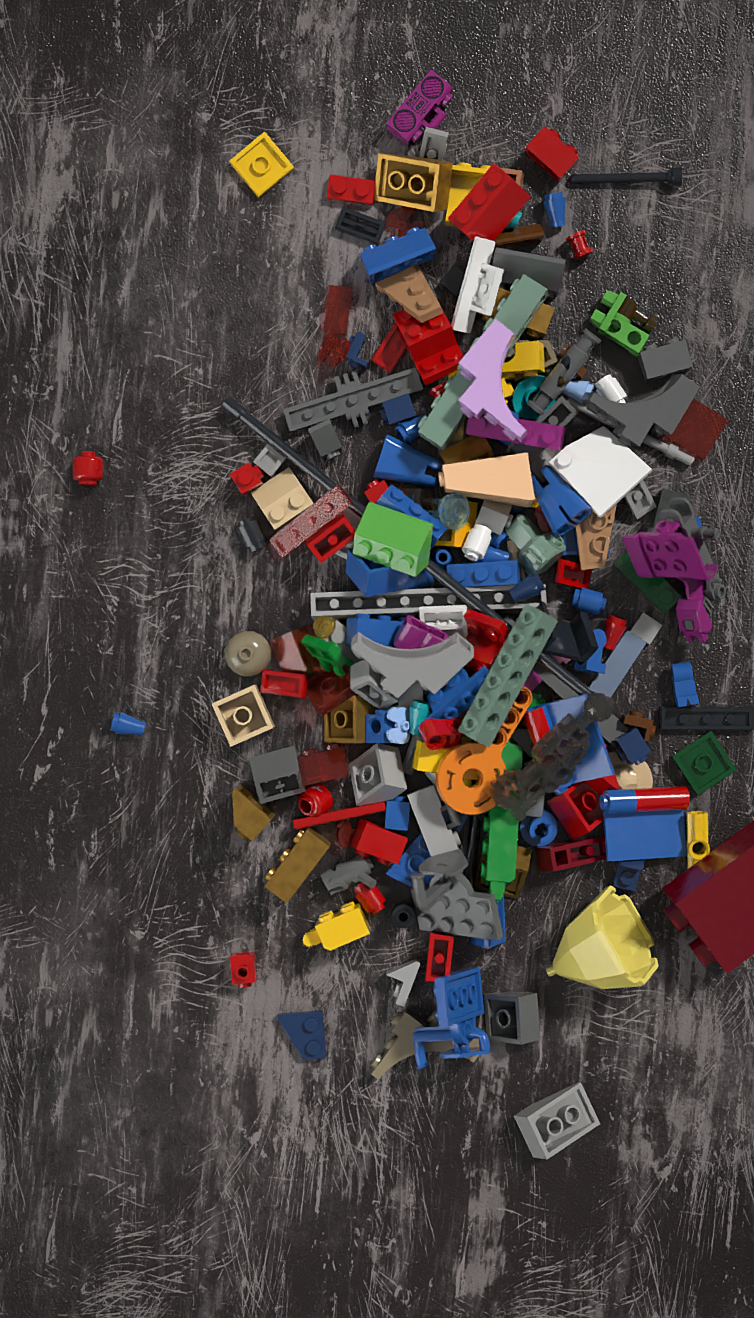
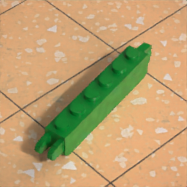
[480,737,523,904]

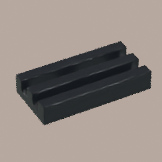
[335,207,386,246]

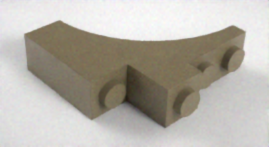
[370,1008,479,1080]

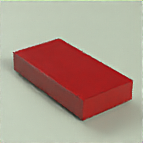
[260,670,308,698]

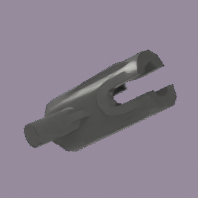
[320,855,377,896]

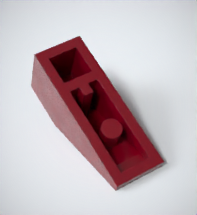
[535,835,606,872]

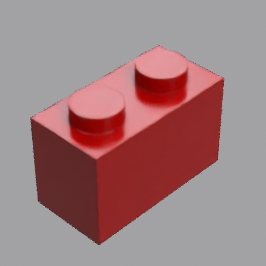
[524,126,579,184]
[306,512,356,563]
[350,819,408,865]
[425,931,454,982]

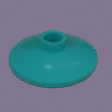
[512,375,555,419]

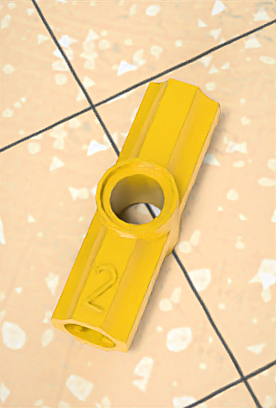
[686,811,710,869]

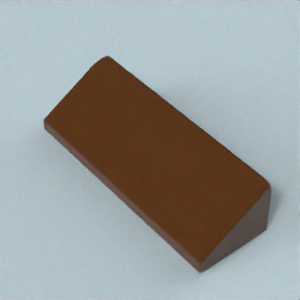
[472,224,544,250]

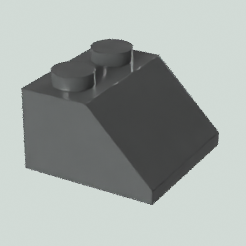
[484,991,540,1045]

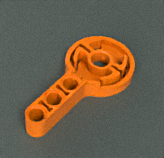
[435,687,532,815]

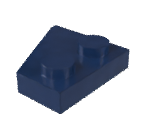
[278,1010,327,1060]

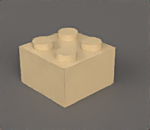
[212,685,275,747]

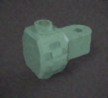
[505,514,566,575]

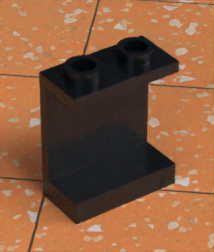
[536,601,599,663]

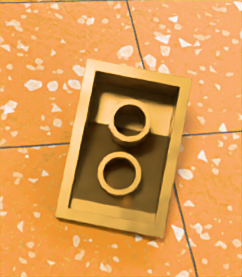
[374,153,453,212]

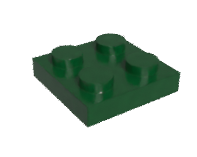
[672,731,737,795]

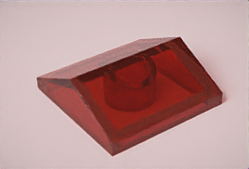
[270,623,330,675]

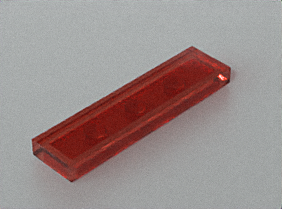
[269,484,353,558]

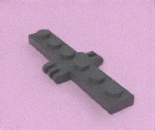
[283,367,423,433]

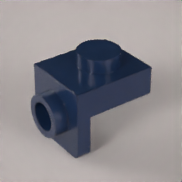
[345,331,369,371]

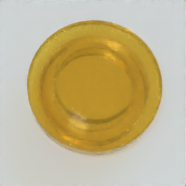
[313,615,336,638]

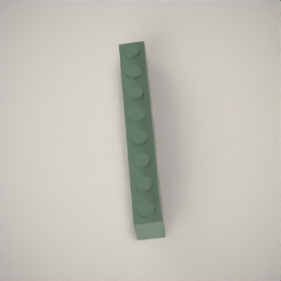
[418,274,548,451]

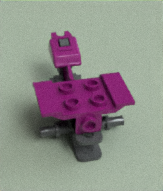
[622,497,726,643]

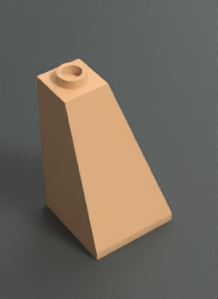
[438,453,535,507]

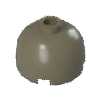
[225,631,271,677]

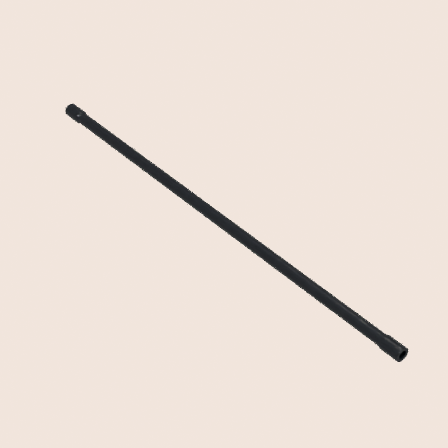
[222,396,611,716]

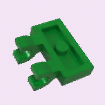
[301,634,354,677]

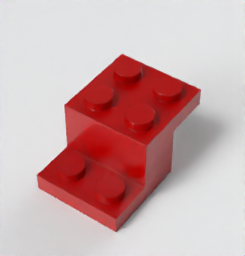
[392,296,464,385]
[462,609,510,678]

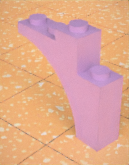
[459,319,527,442]

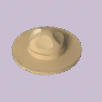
[609,751,653,790]

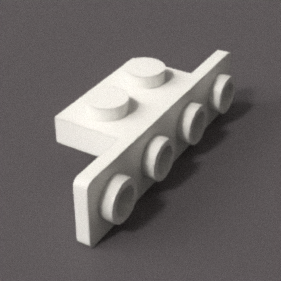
[451,237,504,333]

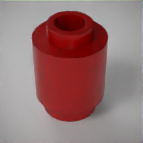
[353,882,386,915]

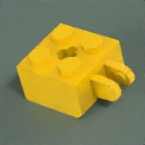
[302,901,370,951]

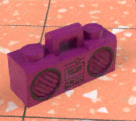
[386,69,453,147]

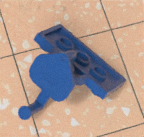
[413,967,491,1070]

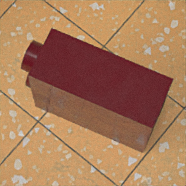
[662,821,754,974]

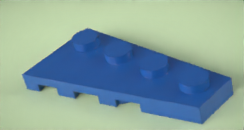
[386,810,469,888]

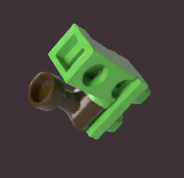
[589,290,660,357]

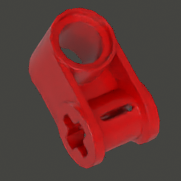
[419,718,463,750]

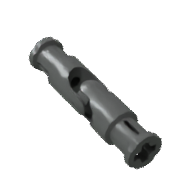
[527,328,601,415]

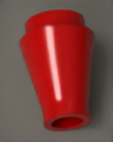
[604,614,628,650]

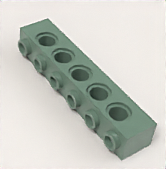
[458,604,558,747]

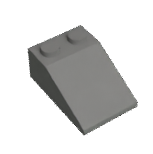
[514,1082,600,1159]

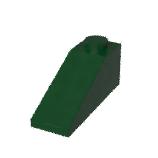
[613,551,682,614]

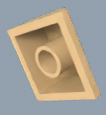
[251,467,315,532]

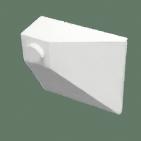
[549,426,652,518]

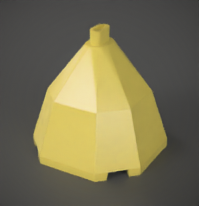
[546,885,658,989]

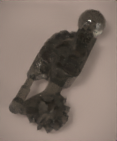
[489,692,613,821]

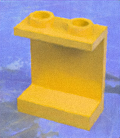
[445,163,491,227]

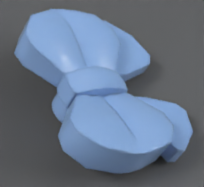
[386,707,410,744]

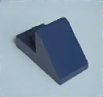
[612,859,644,892]

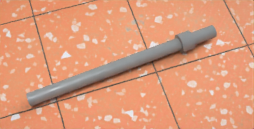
[567,397,694,466]

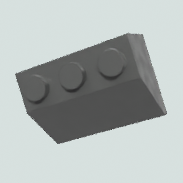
[492,248,566,299]

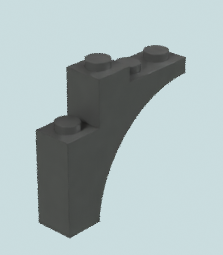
[581,374,700,448]

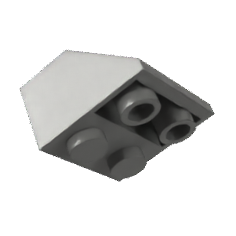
[250,745,306,804]

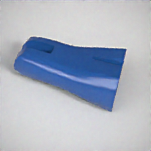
[373,435,444,488]
[531,465,593,537]

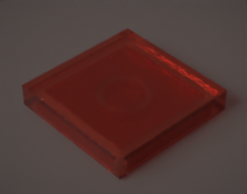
[664,398,728,460]
[306,664,357,717]

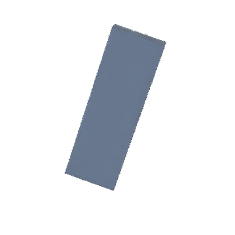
[588,630,646,701]

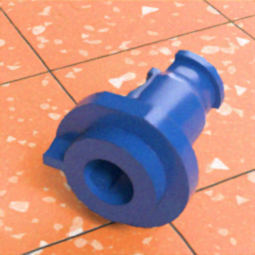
[520,810,558,847]

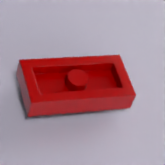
[326,174,375,206]

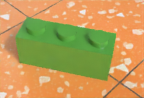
[353,502,433,577]

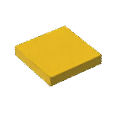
[229,131,294,198]

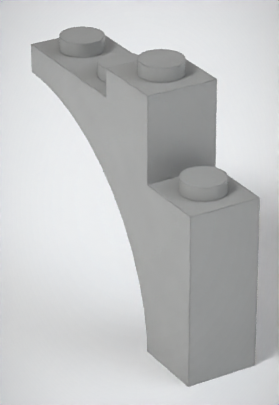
[351,632,474,698]

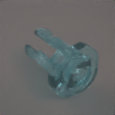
[423,492,470,530]

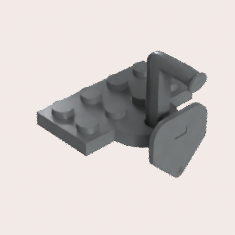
[410,849,503,941]

